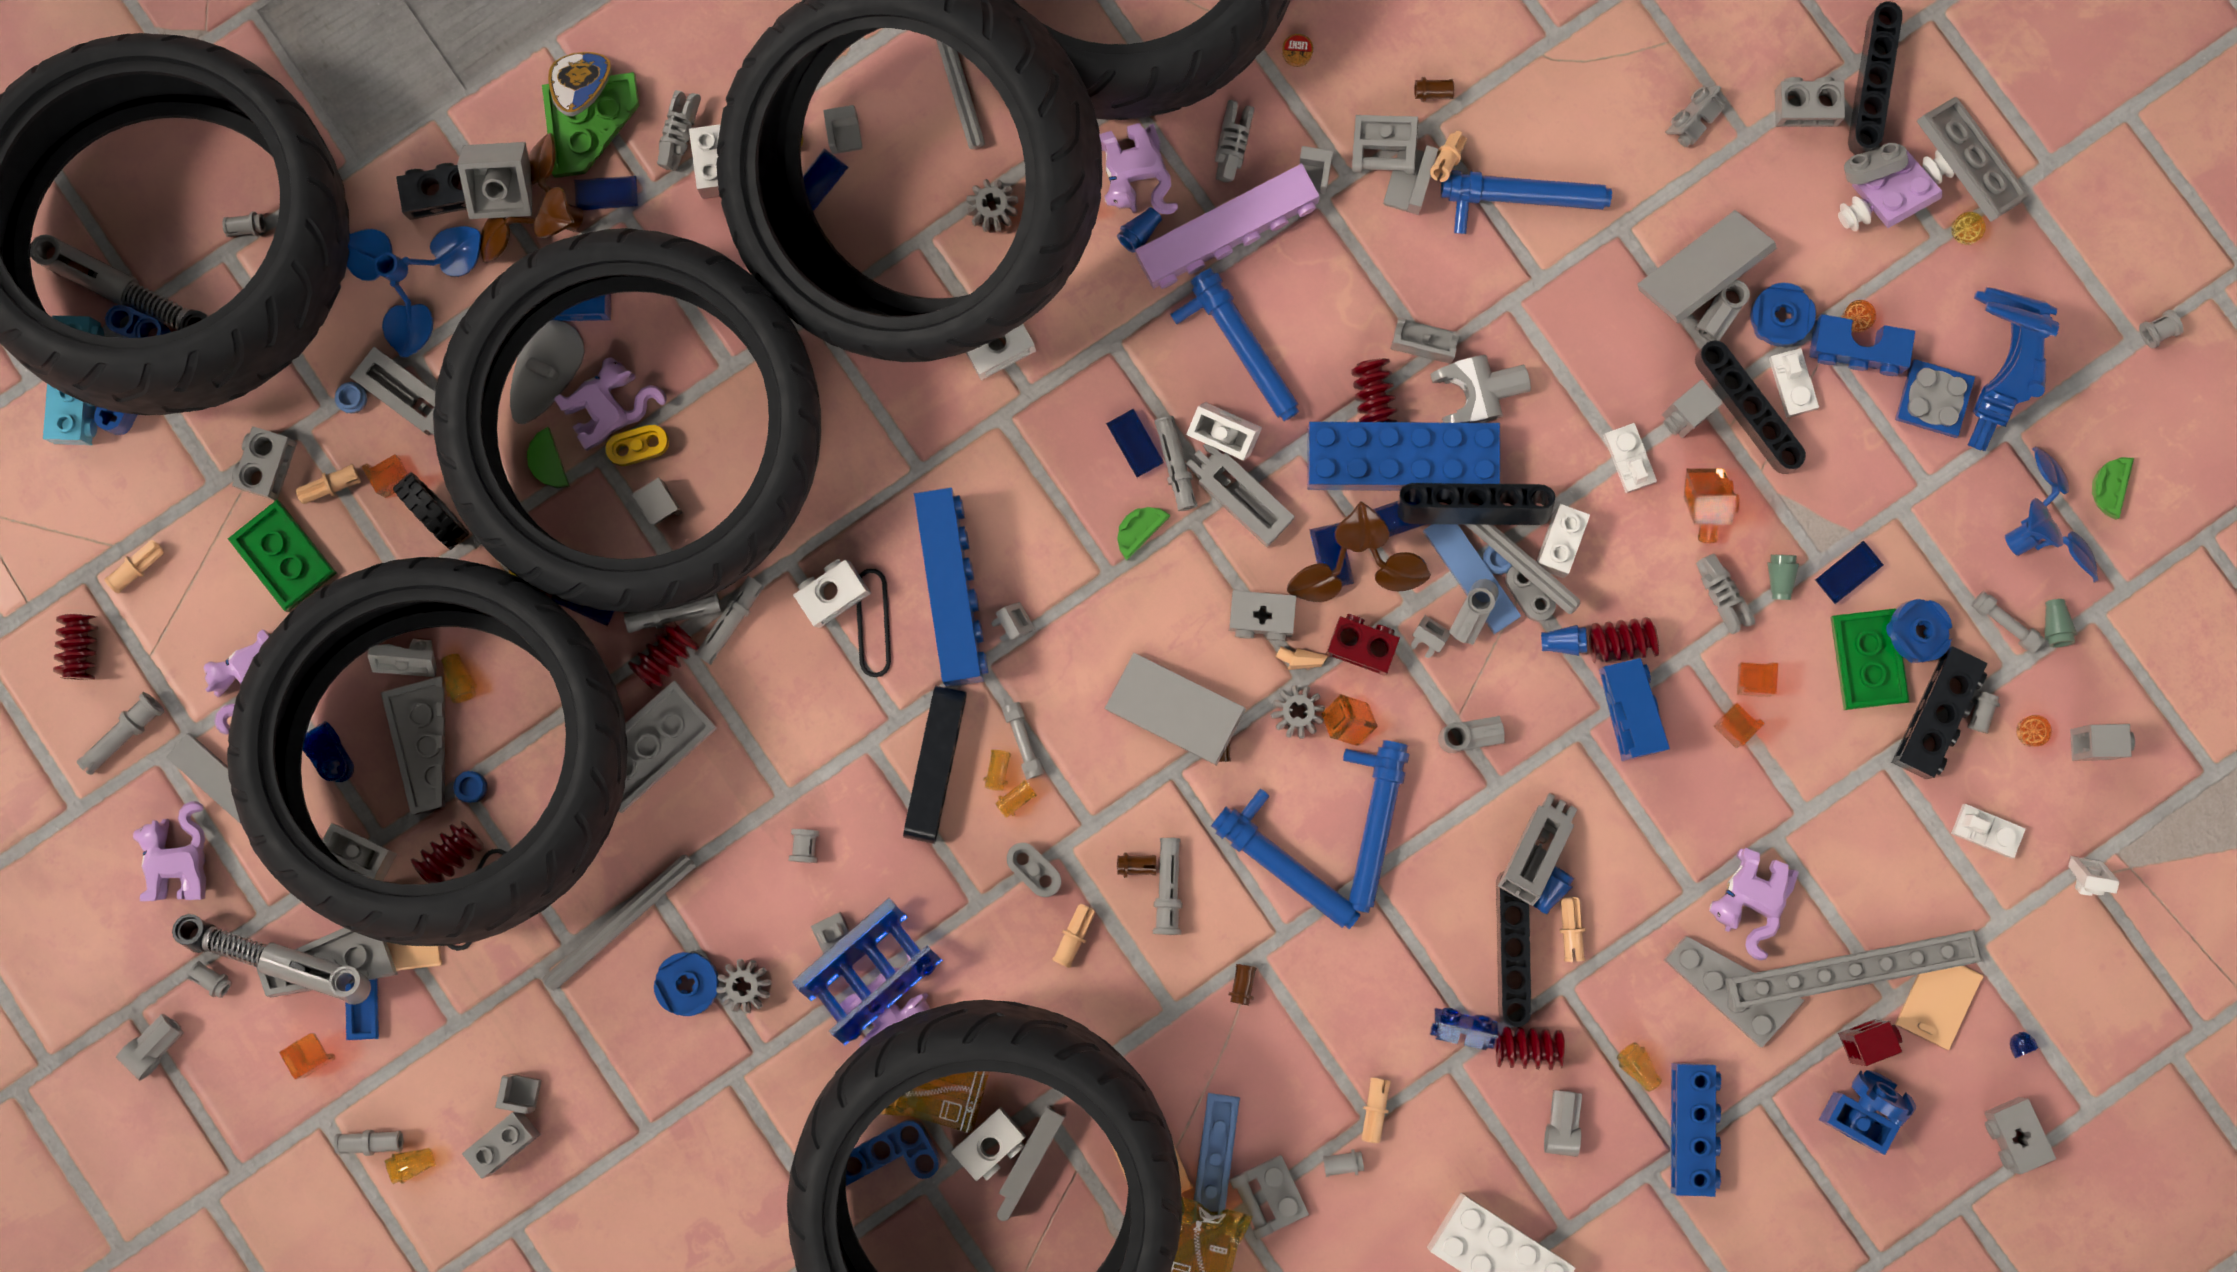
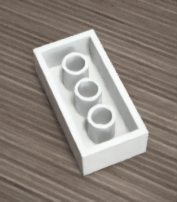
[1427,1193,1576,1272]

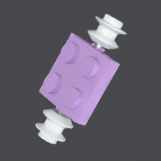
[1838,150,1954,231]

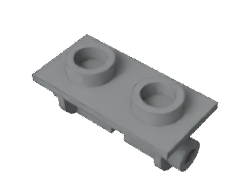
[1665,86,1727,147]

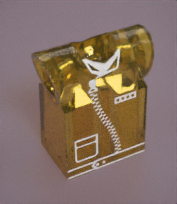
[880,1071,990,1133]
[1171,1197,1253,1272]

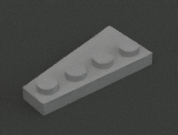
[381,676,445,815]
[256,928,398,998]
[1664,936,1805,1048]

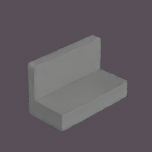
[1383,145,1438,215]

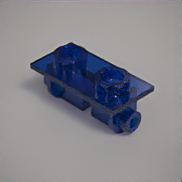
[1430,1008,1498,1051]

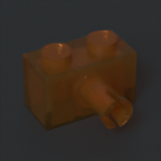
[1683,468,1739,544]

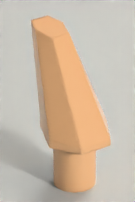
[1276,646,1328,670]

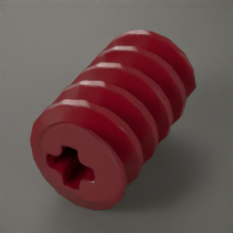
[1351,358,1398,422]
[53,614,98,680]
[1589,617,1659,663]
[628,622,699,689]
[411,821,484,884]
[1496,1026,1565,1070]

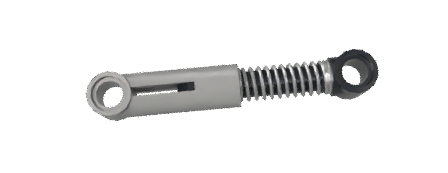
[30,234,208,330]
[172,914,371,1005]

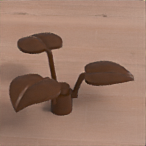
[480,133,583,263]
[1287,501,1431,602]

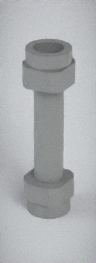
[1971,591,2045,653]
[1002,702,1044,780]

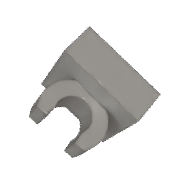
[992,602,1035,641]
[1411,615,1450,658]
[811,912,854,955]

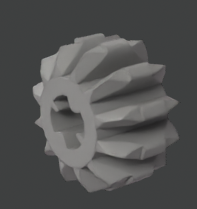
[966,179,1018,232]
[1271,685,1325,739]
[716,959,772,1014]

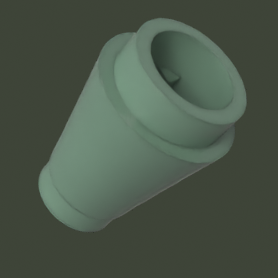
[1767,554,1799,600]
[2044,599,2077,648]

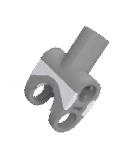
[1430,355,1531,423]

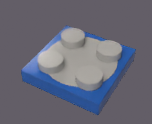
[1895,359,1975,438]

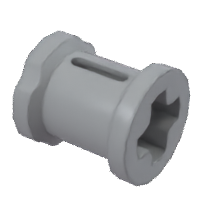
[2139,309,2184,349]
[788,829,819,863]

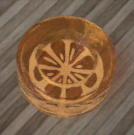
[1842,300,1876,333]
[2016,715,2052,747]

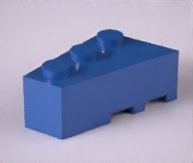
[1599,658,1670,761]

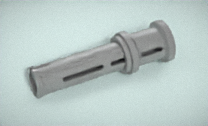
[77,692,164,775]
[1153,838,1182,935]

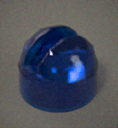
[2010,1032,2039,1059]

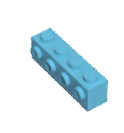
[43,315,104,445]

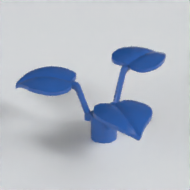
[347,226,482,357]
[2005,446,2099,583]

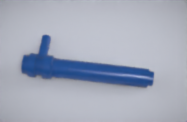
[1441,170,1612,234]
[1170,268,1299,421]
[1343,740,1410,913]
[1211,789,1361,929]

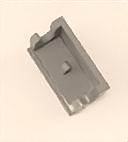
[1391,318,1460,364]

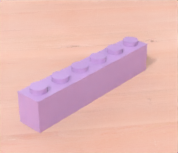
[1135,163,1319,289]

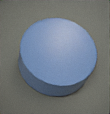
[1482,546,1512,575]

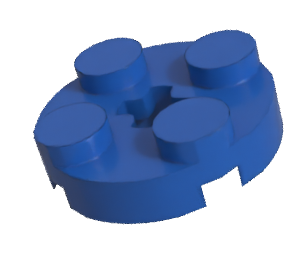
[1750,283,1816,347]
[1886,599,1952,664]
[654,952,719,1016]
[1852,1070,1916,1126]

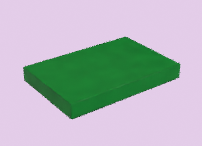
[228,500,337,612]
[1830,608,1909,710]

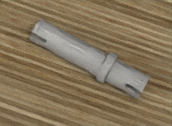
[1154,416,1198,511]
[694,576,764,665]
[624,593,721,633]

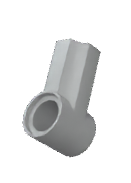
[1695,280,1750,341]
[1449,579,1499,645]
[1438,716,1505,753]
[116,1014,184,1081]
[1544,1090,1582,1157]

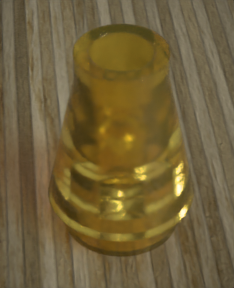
[441,654,477,703]
[1617,1042,1662,1092]
[385,1147,436,1184]

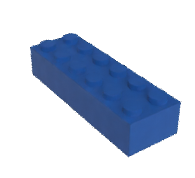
[1307,422,1500,491]
[914,487,989,688]

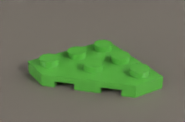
[542,72,640,178]

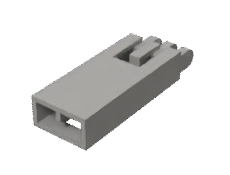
[350,347,436,436]
[1186,444,1295,547]
[1498,793,1577,906]
[997,1106,1066,1221]

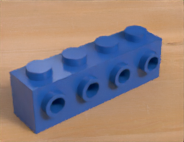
[1671,1063,1721,1197]

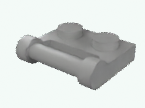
[1352,115,1419,174]
[1229,1155,1309,1239]

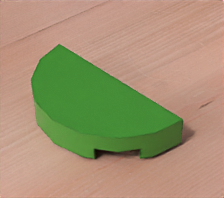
[527,427,570,488]
[2092,457,2134,520]
[1117,507,1170,561]

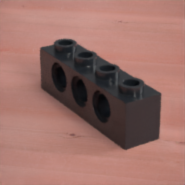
[396,163,467,220]
[1891,646,1988,779]

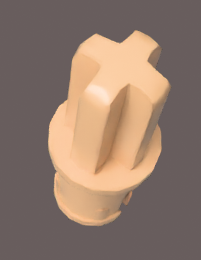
[1430,131,1467,182]
[296,464,361,504]
[104,540,164,594]
[1560,897,1586,962]
[1052,904,1095,968]
[1362,1077,1391,1143]

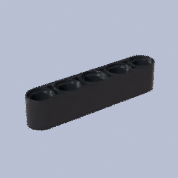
[1848,1,1902,155]
[1695,340,1806,474]
[1397,483,1556,525]
[903,686,967,844]
[1496,870,1531,1027]

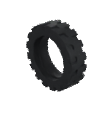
[393,472,469,550]

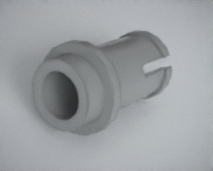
[222,212,266,237]
[1968,691,2000,734]
[187,961,231,998]
[1323,1149,1364,1177]

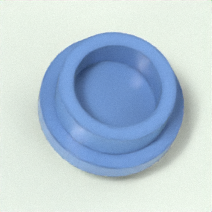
[335,382,367,414]

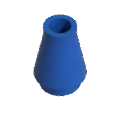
[1117,207,1162,253]
[1541,625,1587,656]
[1533,866,1574,914]

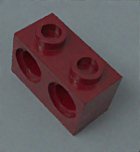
[1326,614,1400,676]
[1838,1019,1903,1066]

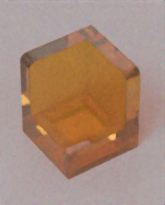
[361,454,408,498]
[1737,662,1778,697]
[1321,694,1378,746]
[1713,703,1765,748]
[279,1033,336,1080]

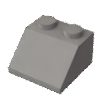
[457,142,532,219]

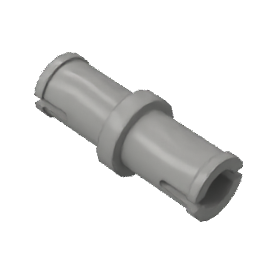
[334,1130,404,1156]

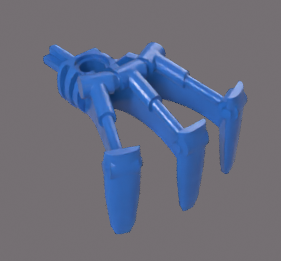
[1968,287,2059,451]

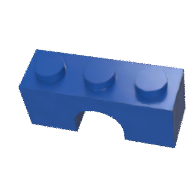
[1809,314,1915,376]

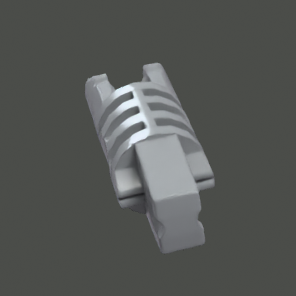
[657,90,701,171]
[1215,100,1254,182]
[1696,553,1755,634]

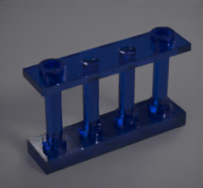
[792,897,943,1045]

